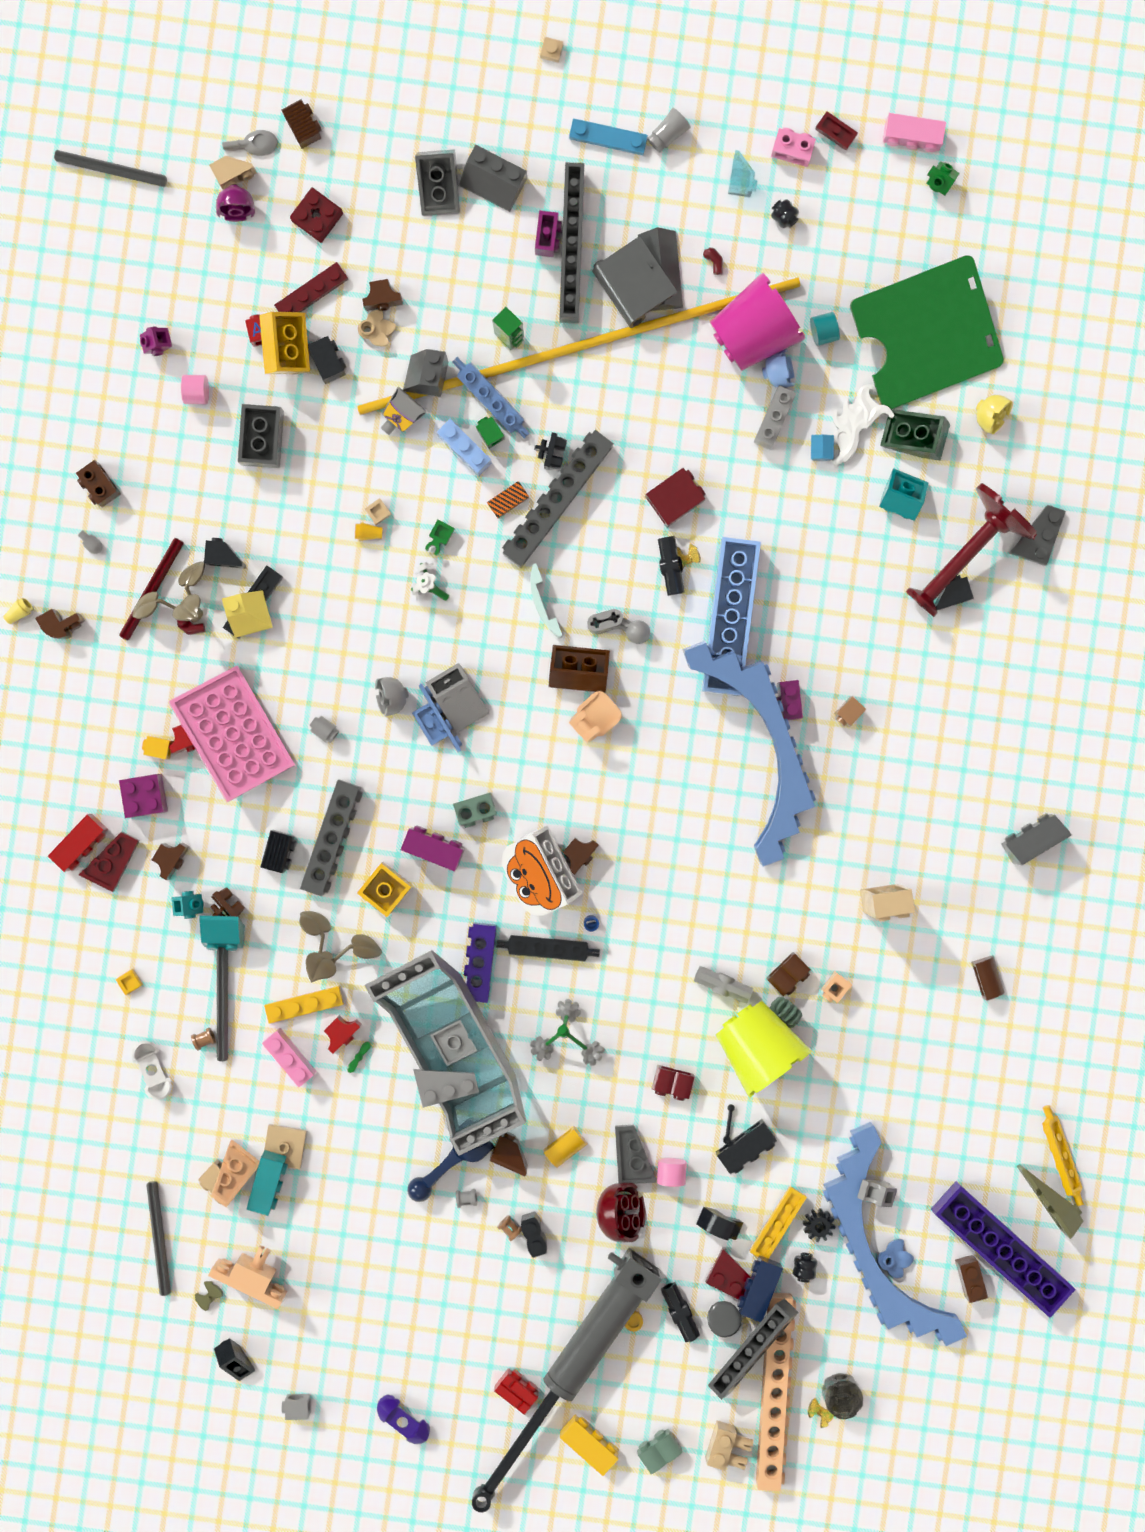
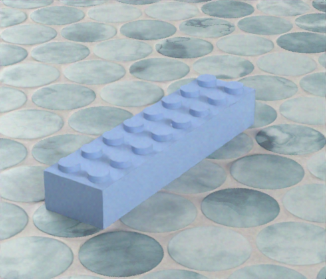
[702,537,761,696]

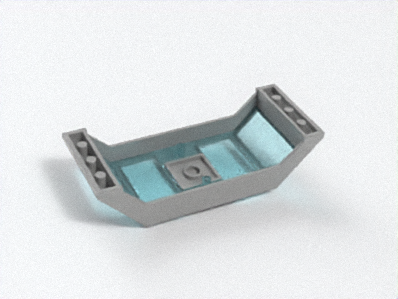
[364,950,527,1156]

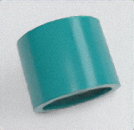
[810,312,840,346]

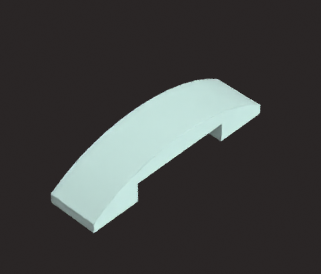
[531,563,563,638]

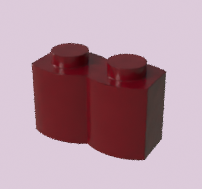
[652,1065,695,1101]

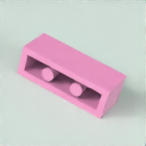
[882,113,946,152]
[262,1028,317,1087]

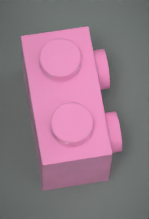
[771,128,816,167]

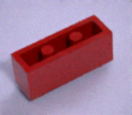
[48,814,108,872]

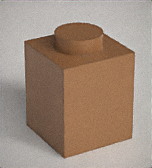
[834,696,866,726]

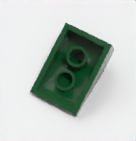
[880,409,950,461]

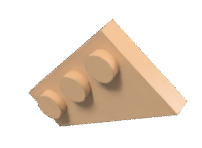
[211,1139,260,1207]

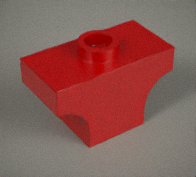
[169,725,196,754]
[324,1015,362,1054]

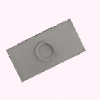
[857,1179,897,1207]

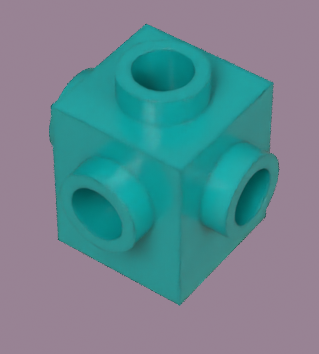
[171,891,204,919]

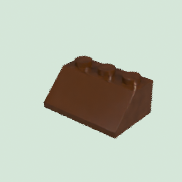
[548,645,610,693]

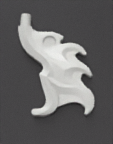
[831,384,894,467]

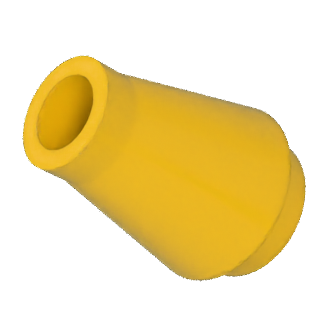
[355,522,383,541]

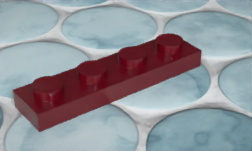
[274,262,349,312]

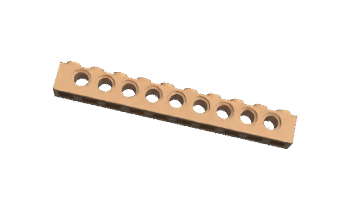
[756,1292,796,1491]

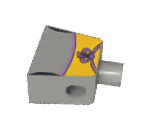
[381,386,426,435]

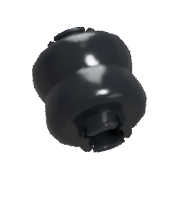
[771,199,799,228]
[793,1252,818,1283]

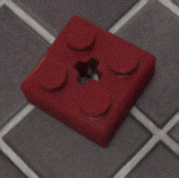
[290,187,343,243]

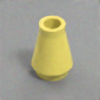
[3,598,33,624]

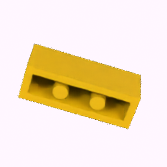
[560,1414,618,1476]

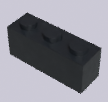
[716,1119,777,1174]

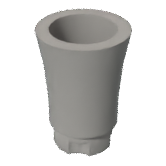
[648,108,691,153]

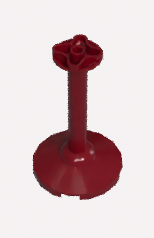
[905,483,1037,617]

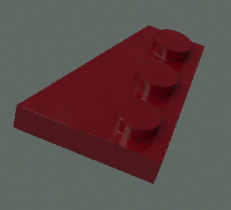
[705,1247,751,1300]

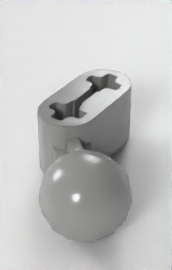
[587,609,650,644]

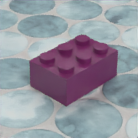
[400,825,465,872]

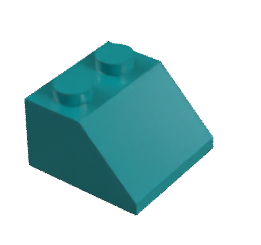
[879,468,929,521]
[199,916,245,951]

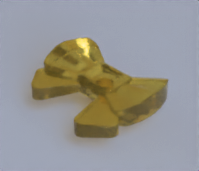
[677,544,701,568]
[807,1398,834,1428]

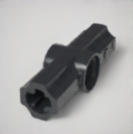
[658,536,685,596]
[661,1282,700,1343]

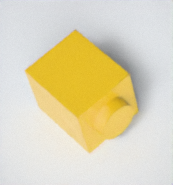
[142,736,174,760]

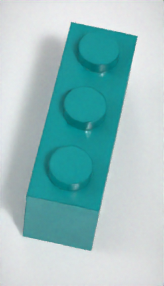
[246,1150,288,1216]

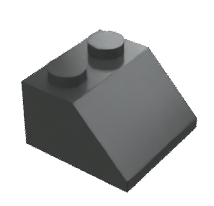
[403,349,449,397]

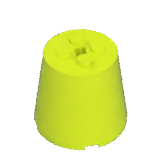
[715,1001,812,1098]

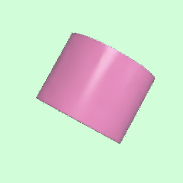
[181,375,209,404]
[657,1158,687,1187]

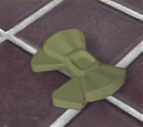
[195,1281,223,1311]

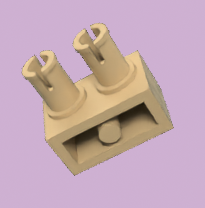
[705,1420,753,1471]

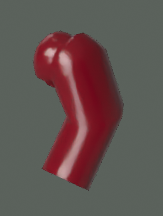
[703,247,723,275]
[177,620,205,635]

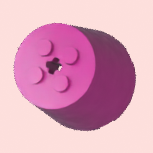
[710,273,806,371]

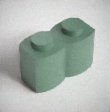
[637,1429,682,1474]

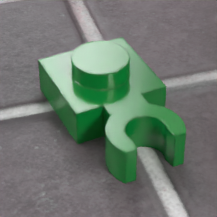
[425,519,455,556]

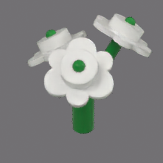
[411,562,449,601]

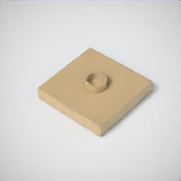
[264,1124,307,1169]

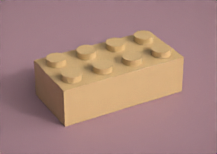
[860,884,915,921]

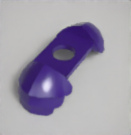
[377,1394,430,1444]

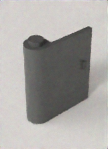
[592,236,678,328]

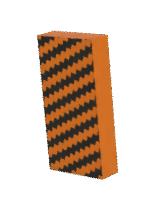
[487,481,529,519]

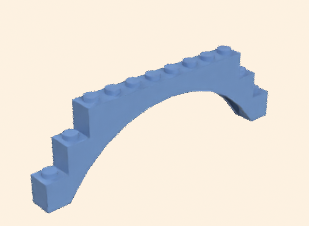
[682,641,816,867]
[823,1122,967,1346]

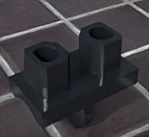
[534,432,567,470]

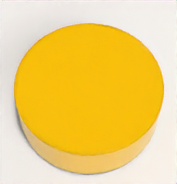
[625,1311,643,1332]

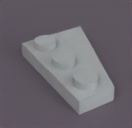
[413,1069,479,1108]

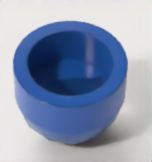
[584,915,599,932]

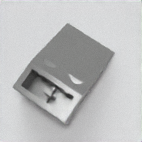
[425,663,489,733]

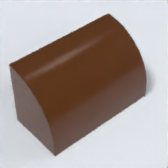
[971,955,1005,1001]

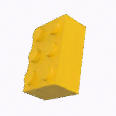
[260,312,310,374]

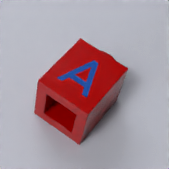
[245,314,262,347]

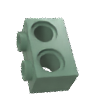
[453,792,497,828]

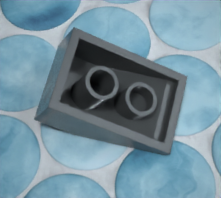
[415,149,460,215]

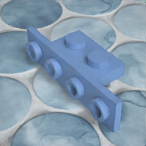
[412,684,462,753]

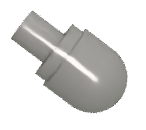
[78,530,103,554]

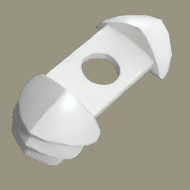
[132,1041,172,1100]

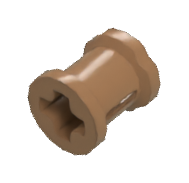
[191,1027,216,1051]
[497,1215,522,1241]

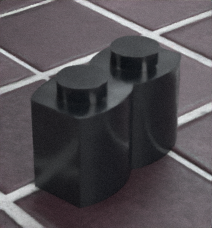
[521,1211,547,1258]

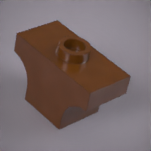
[362,279,403,311]
[563,837,599,875]
[151,843,190,880]

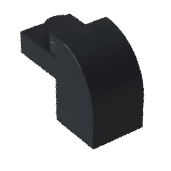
[696,1207,744,1241]

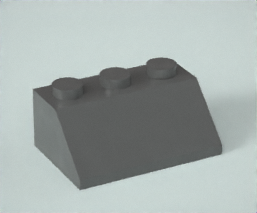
[459,144,527,212]
[1001,813,1072,865]

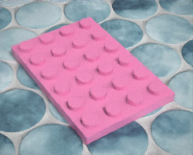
[168,666,295,803]

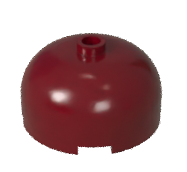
[596,1183,646,1242]

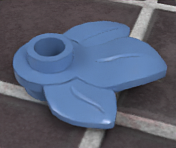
[877,1239,914,1278]

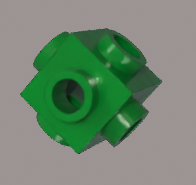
[926,161,960,196]

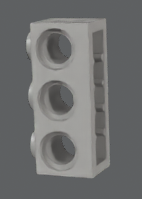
[754,385,796,450]

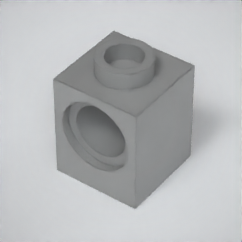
[281,1394,311,1420]

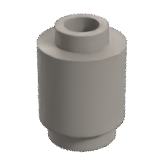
[310,716,339,743]

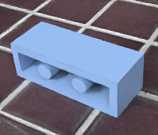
[437,419,492,476]

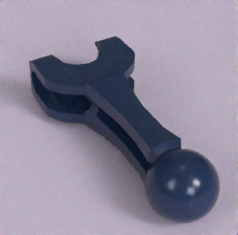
[407,1119,494,1202]

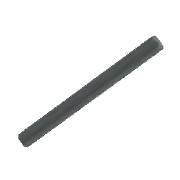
[54,150,167,187]
[216,947,228,1061]
[146,1181,171,1296]

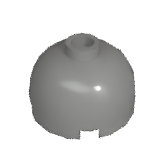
[375,677,409,716]

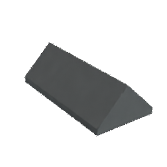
[638,227,683,311]

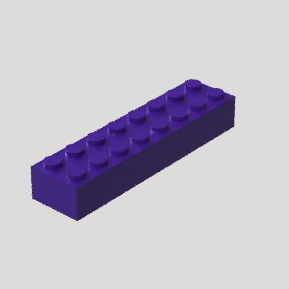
[931,1181,1076,1318]

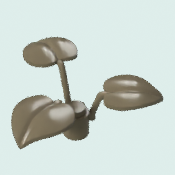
[133,561,205,622]
[299,911,382,983]

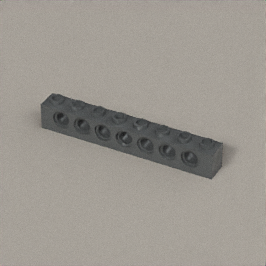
[559,162,585,323]
[502,430,614,568]

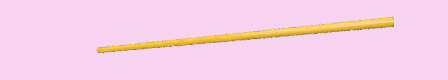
[357,277,800,415]

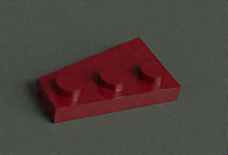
[78,832,140,892]

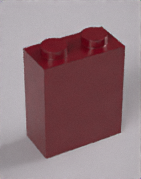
[645,468,706,527]

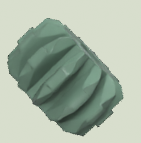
[770,997,803,1028]

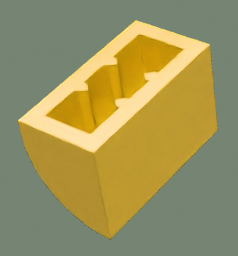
[544,1126,588,1168]

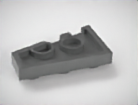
[1009,505,1066,566]
[615,1125,657,1184]

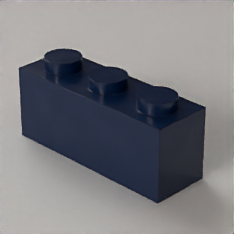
[737,1255,783,1322]

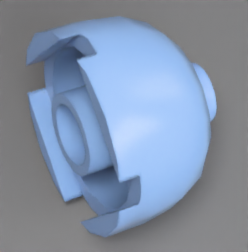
[762,349,795,388]

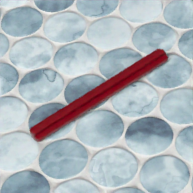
[119,538,184,640]

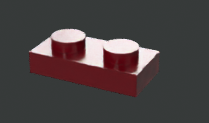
[815,111,858,151]

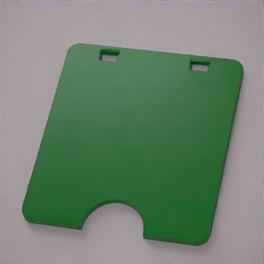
[850,255,1004,409]

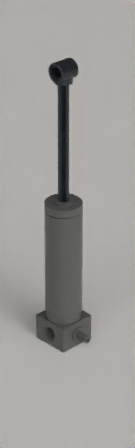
[472,1248,662,1513]

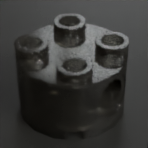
[822,1373,863,1419]

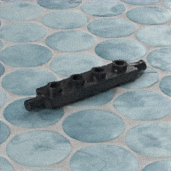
[496,935,600,962]

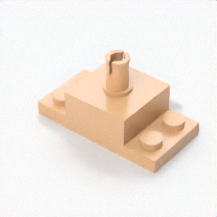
[208,1246,287,1309]

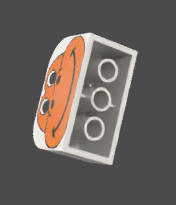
[502,825,582,916]

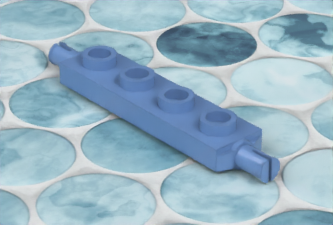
[452,357,529,438]

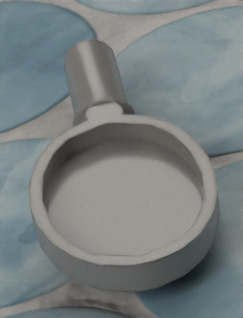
[222,130,278,156]

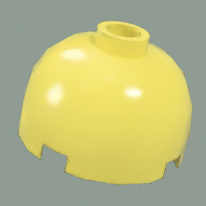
[976,395,1013,434]

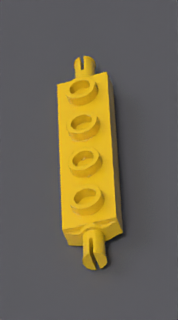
[1042,1105,1084,1206]

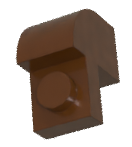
[35,609,85,639]

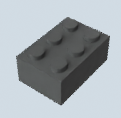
[238,404,284,468]

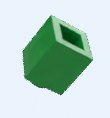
[476,416,505,449]

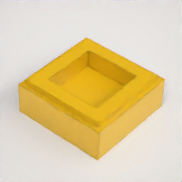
[115,969,143,996]

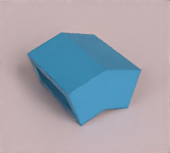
[811,434,834,461]

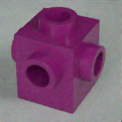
[139,326,172,356]

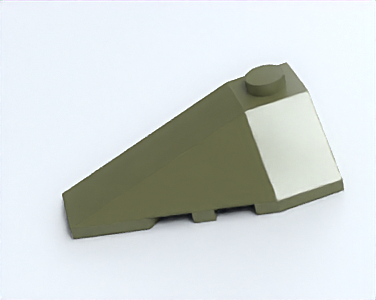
[1017,1164,1084,1239]

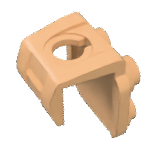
[569,691,622,743]

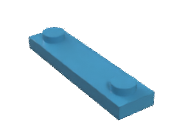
[569,118,648,156]

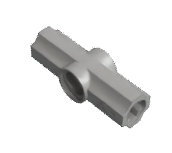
[694,966,753,1003]

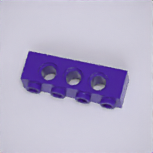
[464,922,497,1003]

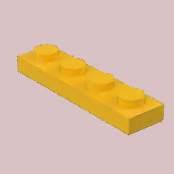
[264,986,344,1024]
[749,1186,807,1259]

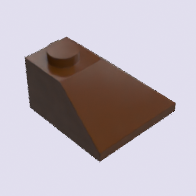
[490,1132,528,1177]

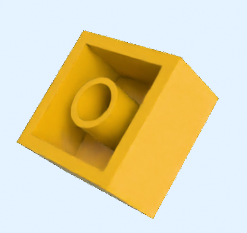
[357,862,413,917]

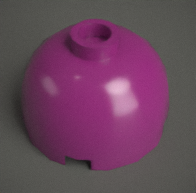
[216,185,255,222]

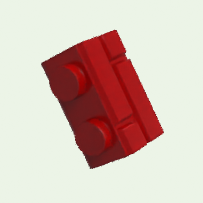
[494,1368,539,1415]

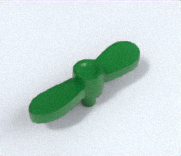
[347,1042,371,1073]

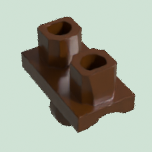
[210,887,245,917]

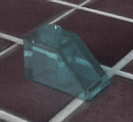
[728,150,758,197]

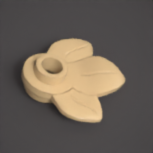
[358,310,396,347]

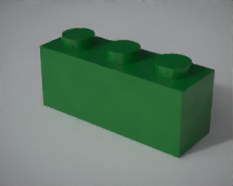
[492,306,524,350]

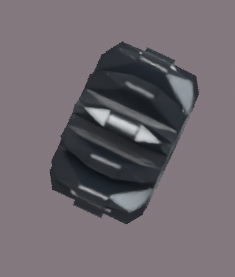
[802,1208,836,1242]

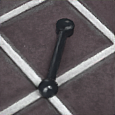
[723,1104,735,1144]

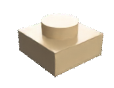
[540,37,563,63]
[365,498,392,525]

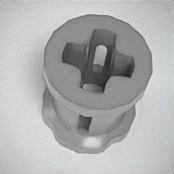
[456,1189,477,1208]

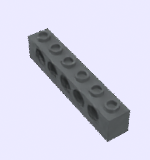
[300,779,363,896]
[708,1298,799,1400]

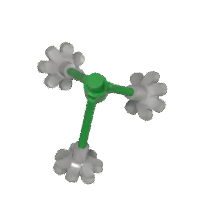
[530,999,605,1066]

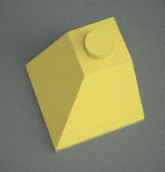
[222,590,273,638]

